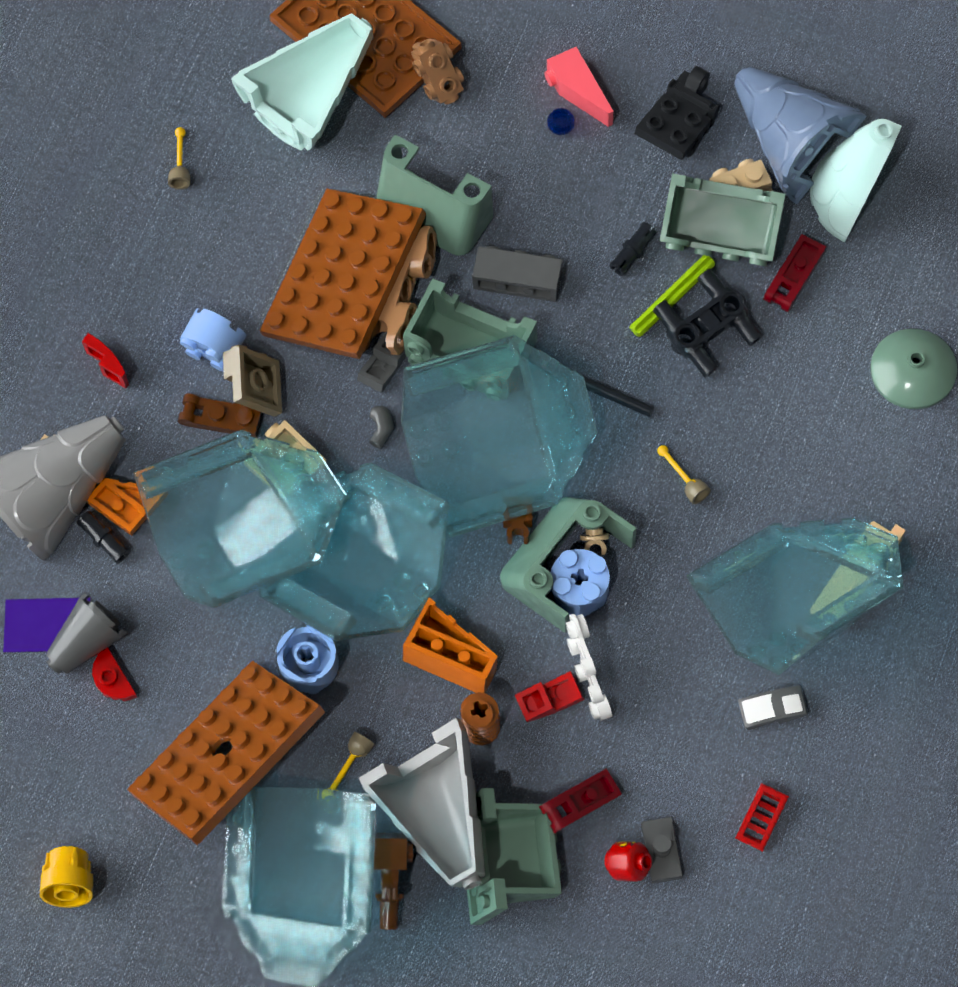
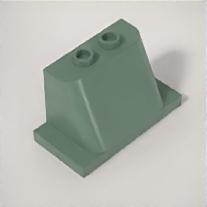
[467,788,562,925]

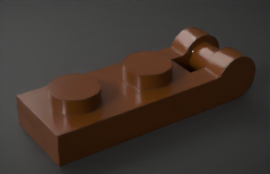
[178,393,263,438]

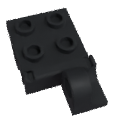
[634,66,719,160]

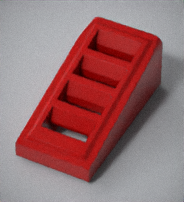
[735,783,789,852]

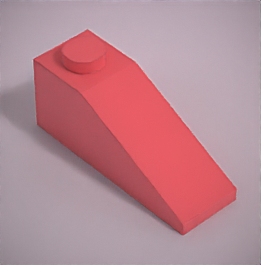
[544,47,614,127]

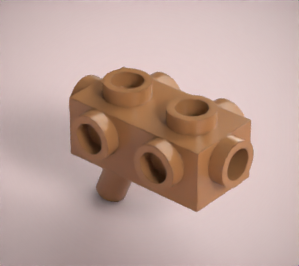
[411,39,464,104]

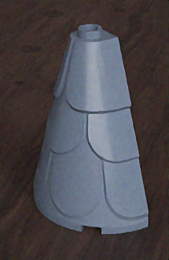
[734,67,867,204]

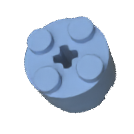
[180,308,246,372]
[550,549,610,616]
[277,625,339,694]

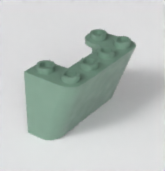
[376,134,493,256]

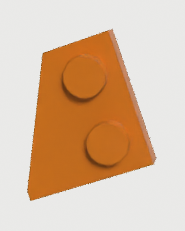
[87,478,168,536]

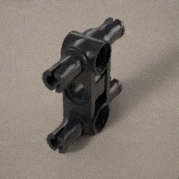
[653,269,763,378]

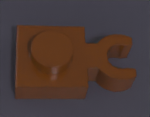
[502,497,532,545]

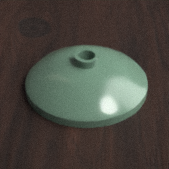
[870,329,957,409]

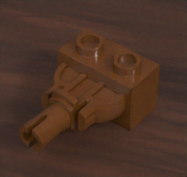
[367,832,413,930]

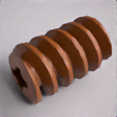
[460,692,500,746]

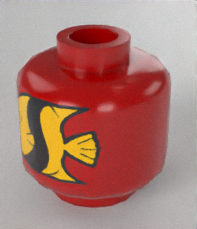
[604,841,652,882]

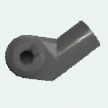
[369,406,394,449]

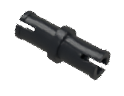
[609,222,657,276]
[77,511,130,564]

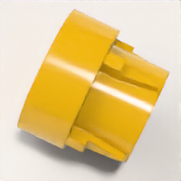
[40,846,94,908]

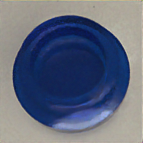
[547,108,575,135]

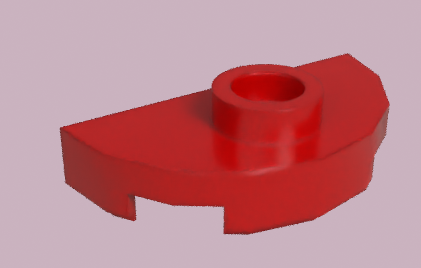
[92,648,137,701]

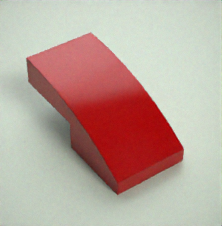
[82,333,129,389]
[515,671,585,722]

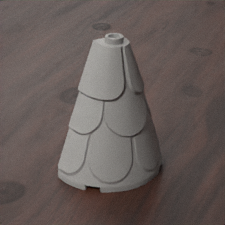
[0,415,126,561]
[359,718,485,890]

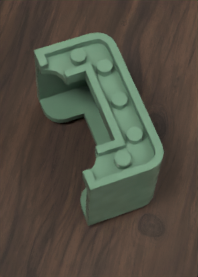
[660,173,786,267]
[403,279,537,401]

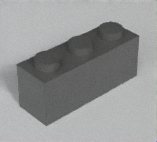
[472,246,562,302]

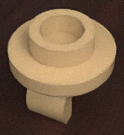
[580,528,609,555]

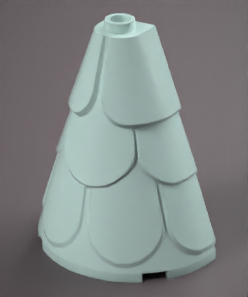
[231,13,373,151]
[810,119,902,242]

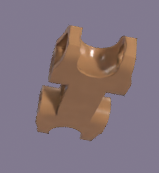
[364,226,437,355]

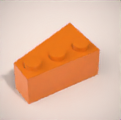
[403,597,498,693]

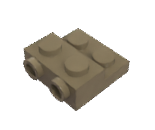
[223,345,282,416]

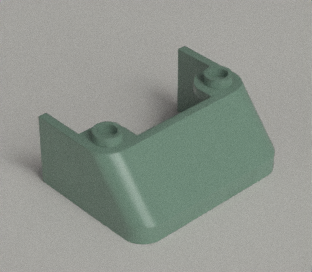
[500,497,636,633]

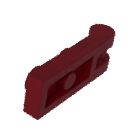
[763,234,827,313]
[539,768,622,834]

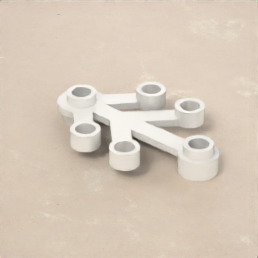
[566,614,612,721]

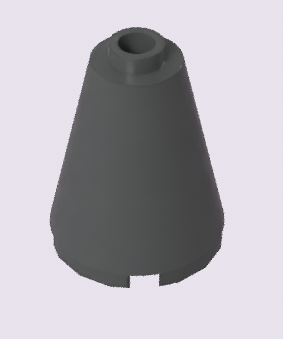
[46,592,128,674]

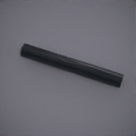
[572,373,654,417]

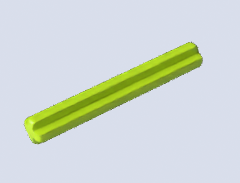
[630,255,715,337]

